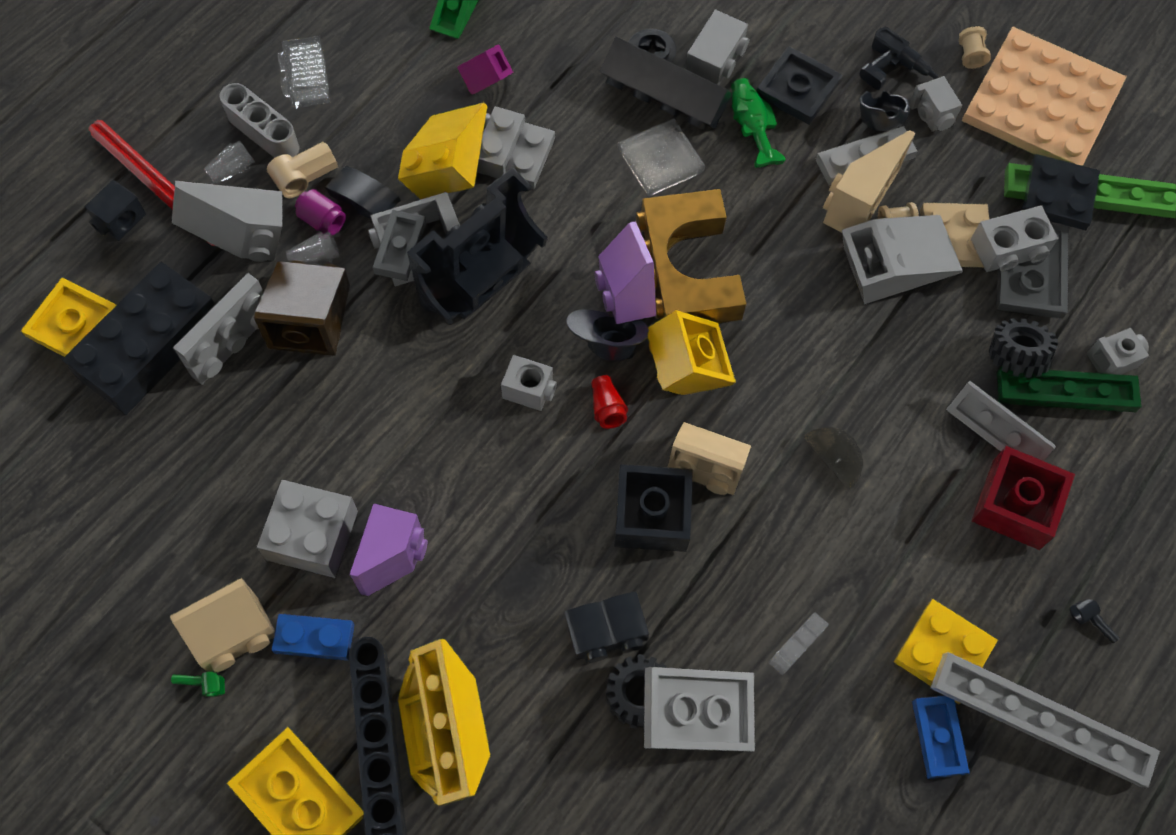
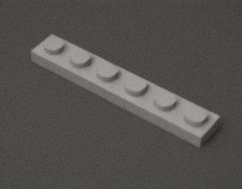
[930,652,1160,787]

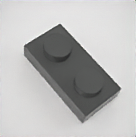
[373,210,426,281]

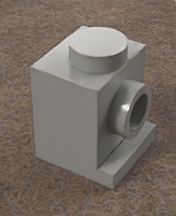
[909,76,962,132]
[1086,328,1149,375]

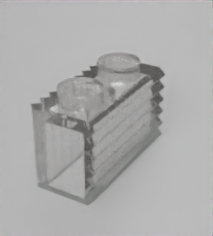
[277,36,330,109]

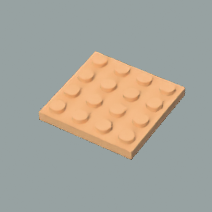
[962,27,1127,166]

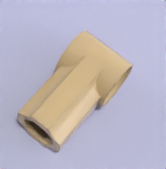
[267,142,338,198]

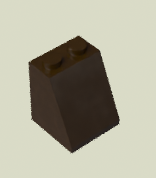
[254,260,350,356]

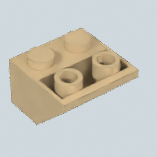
[668,422,751,495]

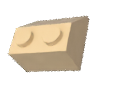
[170,578,275,672]

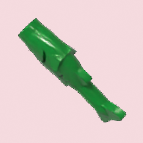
[731,78,786,168]

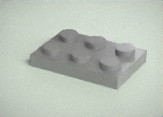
[173,273,264,385]
[644,667,755,751]

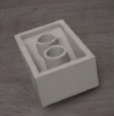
[172,181,282,262]

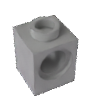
[501,355,557,411]

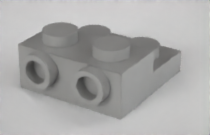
[477,106,555,189]

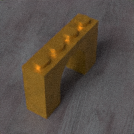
[636,189,747,323]

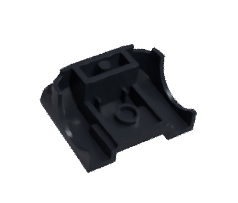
[407,167,548,325]

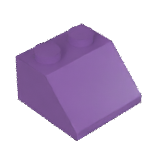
[594,221,656,324]
[350,504,428,596]

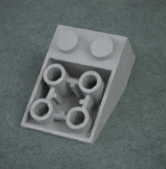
[842,215,963,304]

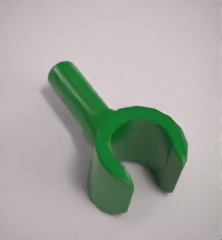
[171,672,225,697]

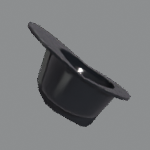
[566,309,649,361]

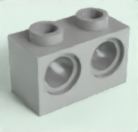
[971,205,1058,272]

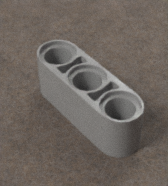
[219,83,299,158]

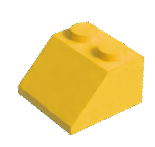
[648,310,736,395]

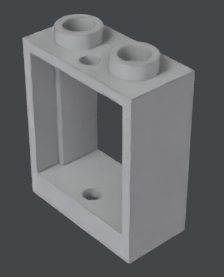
[368,192,460,286]

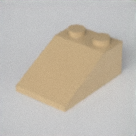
[823,130,915,232]

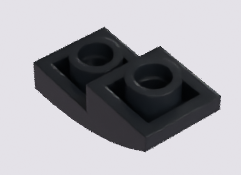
[325,166,400,219]

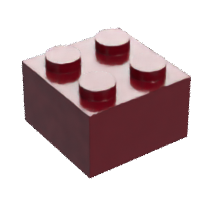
[971,446,1075,550]

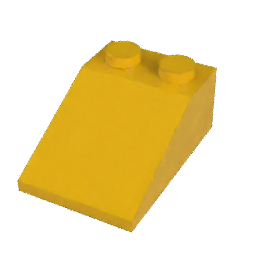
[398,103,487,199]

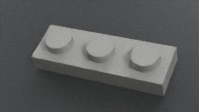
[816,126,917,185]
[946,381,1056,461]

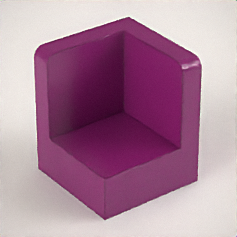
[457,44,514,94]

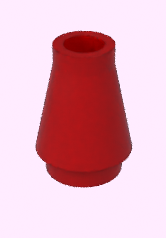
[591,375,628,429]

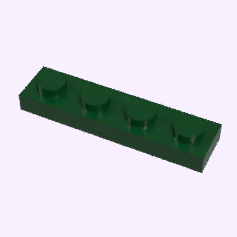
[997,367,1142,413]

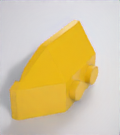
[398,639,490,806]

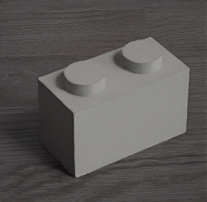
[685,10,749,85]

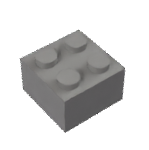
[257,480,358,578]

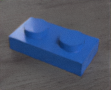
[272,614,355,661]
[912,696,970,779]

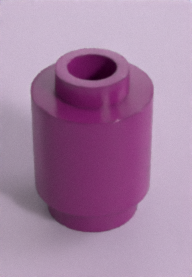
[295,189,346,235]

